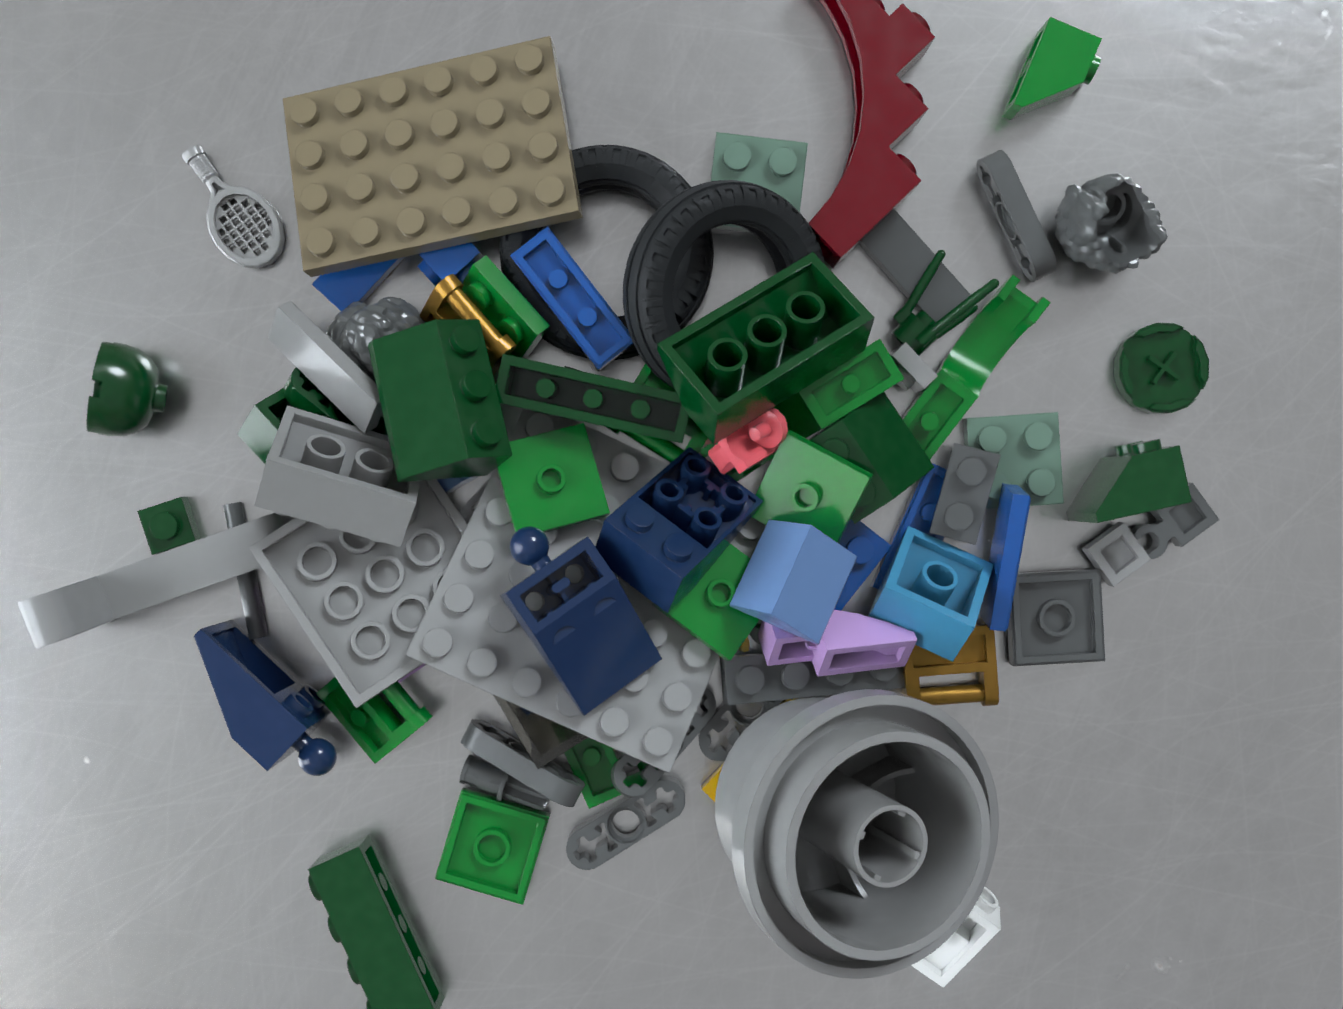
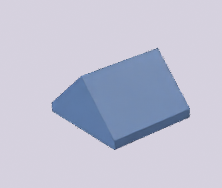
[730,520,857,645]

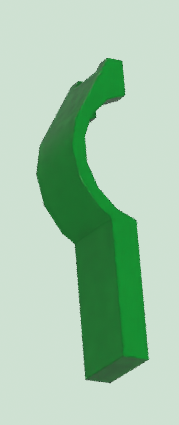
[902,275,1051,459]
[699,339,905,481]

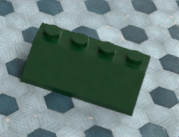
[657,252,875,445]

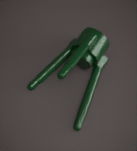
[891,250,999,356]

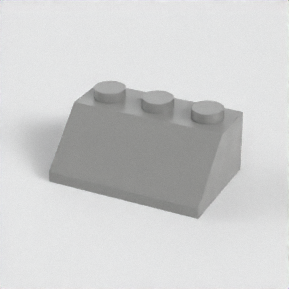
[254,405,421,547]

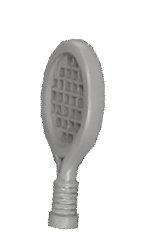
[182,145,285,268]

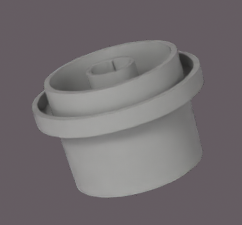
[715,689,999,979]

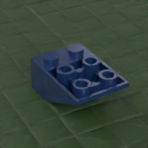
[595,447,763,613]

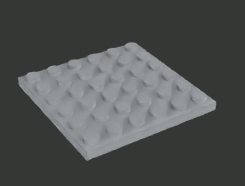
[405,408,766,773]

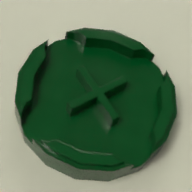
[1114,323,1209,414]

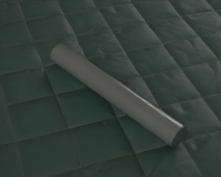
[223,502,268,640]

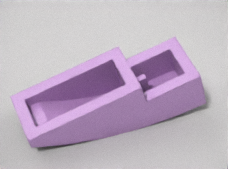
[758,610,917,677]

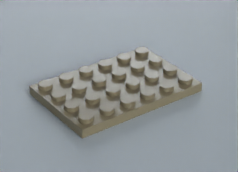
[283,36,583,277]

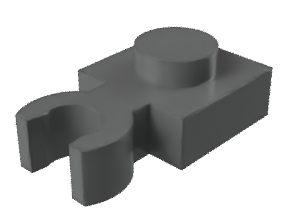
[1131,483,1219,559]

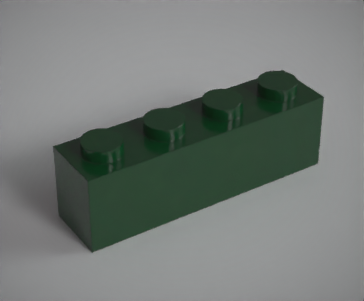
[496,354,689,444]
[308,834,445,1009]

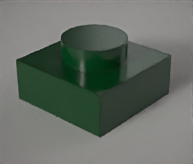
[137,497,201,555]

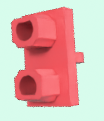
[708,408,788,475]

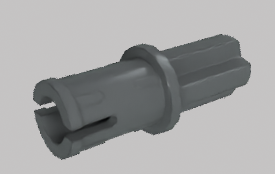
[459,754,550,810]

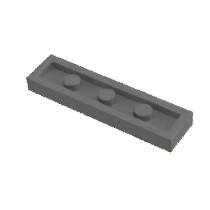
[720,653,905,705]

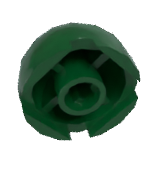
[86,342,168,437]

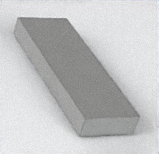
[268,301,383,434]

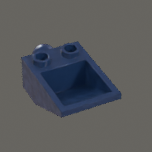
[500,526,662,716]
[194,620,337,776]

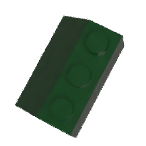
[368,319,512,482]

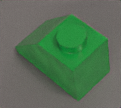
[1002,17,1102,120]

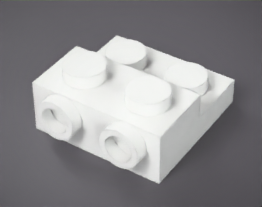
[911,887,1001,988]

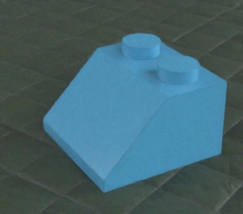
[868,526,994,662]

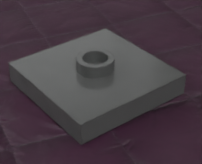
[1008,568,1105,666]

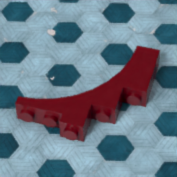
[809,0,935,268]

